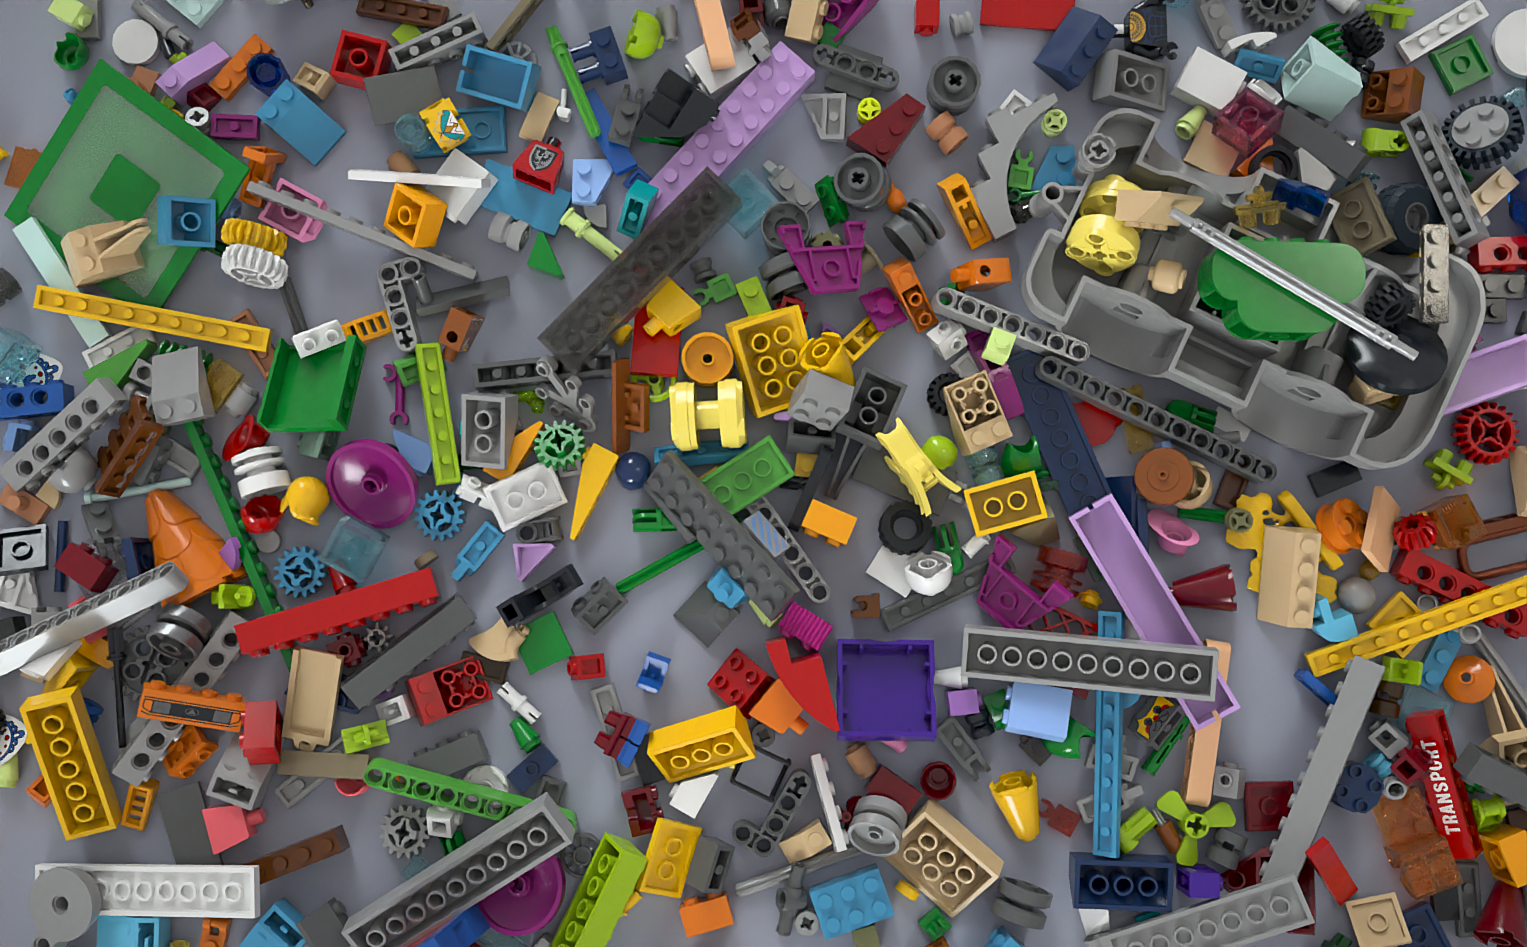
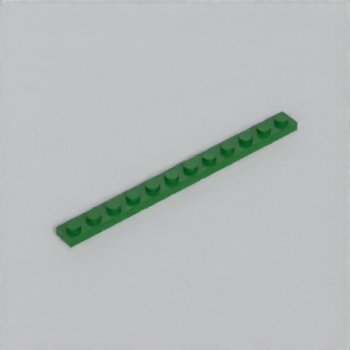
[183,419,297,672]

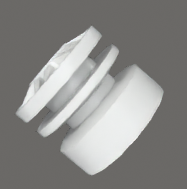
[231,446,291,499]

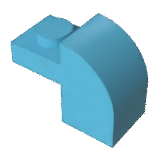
[1310,593,1359,642]

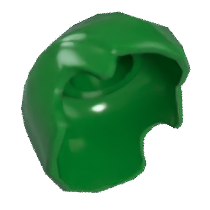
[54,32,89,71]

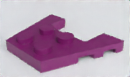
[777,220,866,295]
[976,533,1074,629]

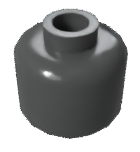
[762,0,791,30]

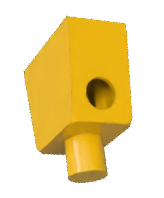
[643,278,702,337]

